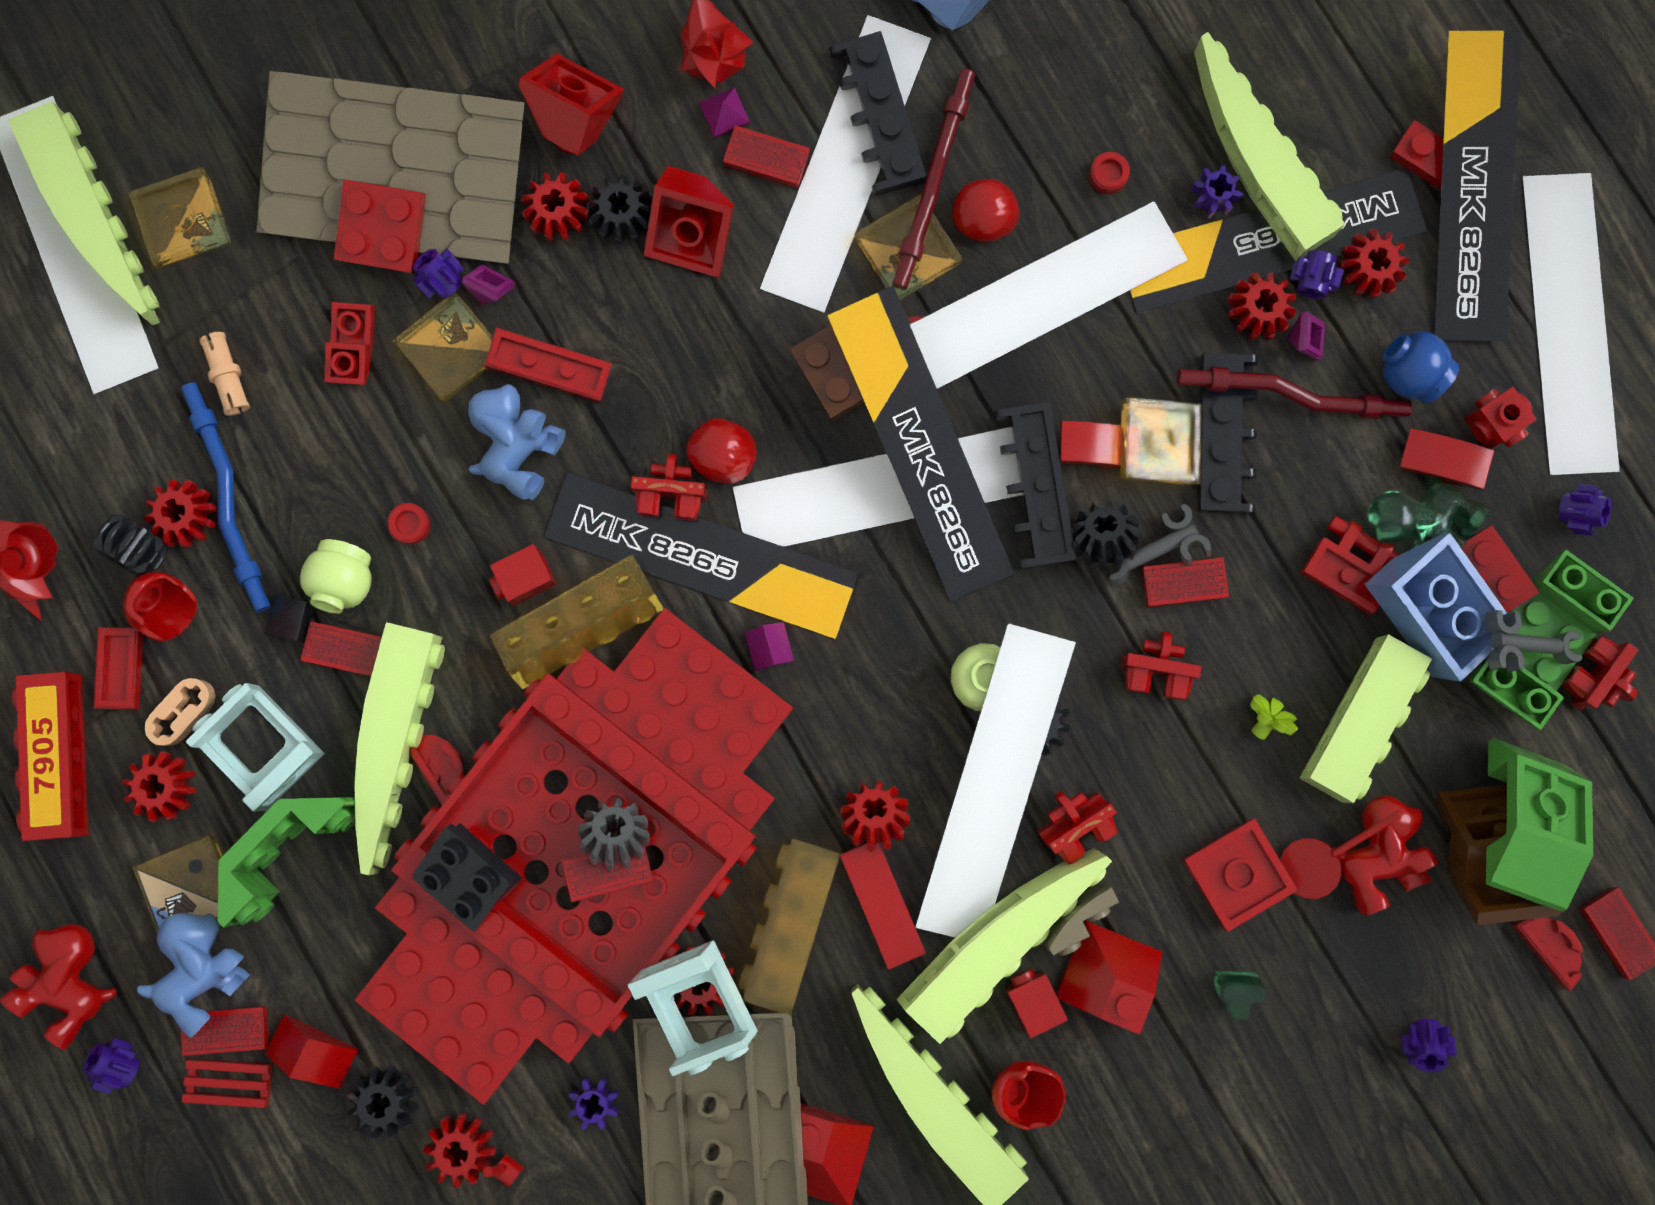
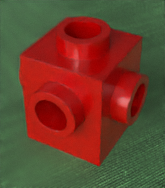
[1464,387,1537,449]

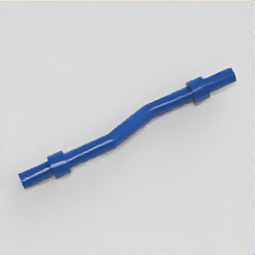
[181,382,271,613]

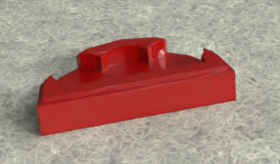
[409,735,465,805]
[1511,917,1583,991]

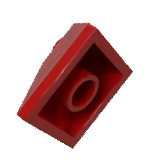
[518,53,624,156]
[644,166,734,278]
[1056,920,1162,1035]
[801,1103,874,1205]

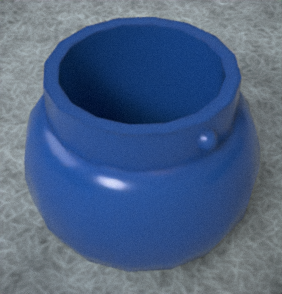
[1383,331,1459,404]

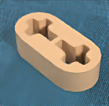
[145,678,216,746]

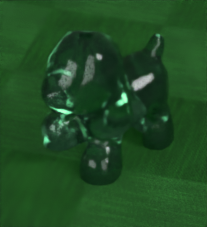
[1368,476,1493,549]

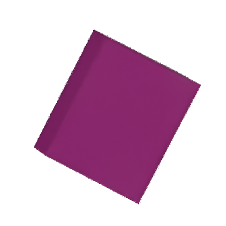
[745,622,794,672]

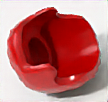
[952,179,1020,243]
[686,418,757,484]
[123,572,198,641]
[991,1060,1066,1130]

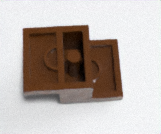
[790,311,912,421]
[1437,784,1561,925]

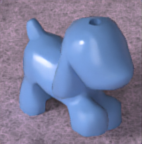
[468,384,566,500]
[137,912,250,1038]

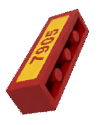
[12,672,88,841]

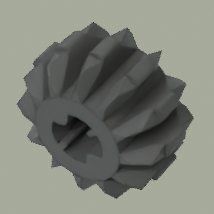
[578,798,650,872]

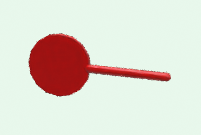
[1280,810,1403,899]

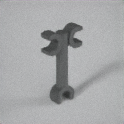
[1106,504,1211,586]
[1485,610,1582,672]

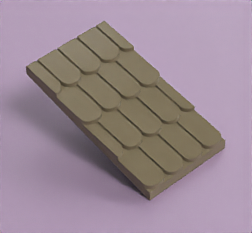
[256,71,525,264]
[633,1013,808,1205]

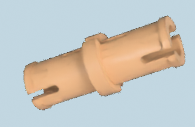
[199,332,250,416]

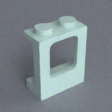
[186,683,325,812]
[628,940,758,1076]

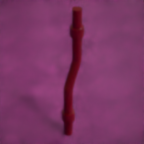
[892,68,976,290]
[1176,367,1412,419]

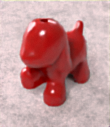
[1333,795,1439,916]
[0,924,117,1050]

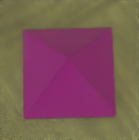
[699,87,750,139]
[461,265,516,305]
[1287,311,1325,361]

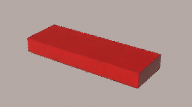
[484,327,612,403]
[840,843,926,970]

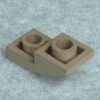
[1042,882,1119,956]

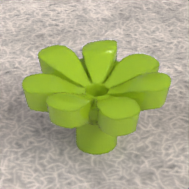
[1250,694,1298,740]

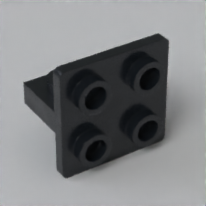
[412,823,522,931]

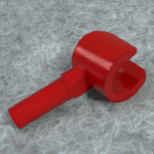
[483,1154,524,1188]

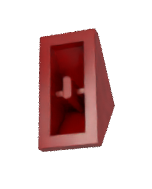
[265,1014,359,1089]

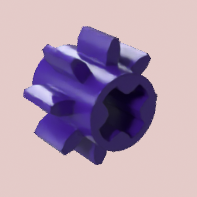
[1190,165,1243,218]
[412,249,464,299]
[1290,250,1344,299]
[1559,484,1612,536]
[1401,1019,1457,1072]
[83,1037,139,1094]
[568,1077,620,1130]

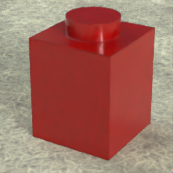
[489,544,558,606]
[1005,968,1068,1039]

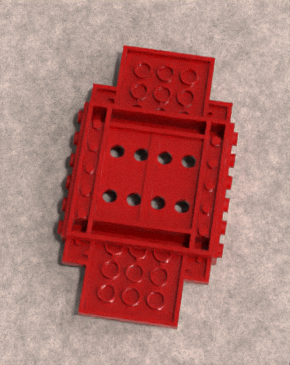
[354,608,794,1105]

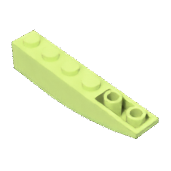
[1194,32,1345,261]
[8,101,160,326]
[355,622,445,875]
[897,848,1112,1044]
[851,984,1029,1205]

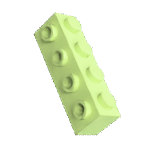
[1300,634,1432,803]

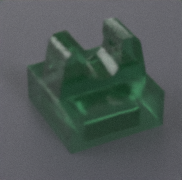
[1214,971,1265,1020]

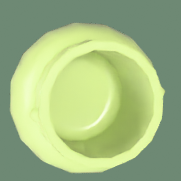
[300,539,372,614]
[951,643,1001,711]

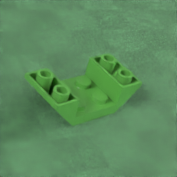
[1470,549,1634,731]
[1486,738,1593,912]
[217,797,356,928]

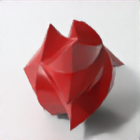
[680,0,754,89]
[0,520,59,621]

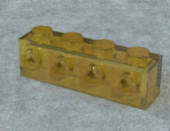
[490,554,664,690]
[738,838,840,1016]

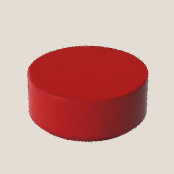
[1089,152,1130,194]
[388,503,431,545]

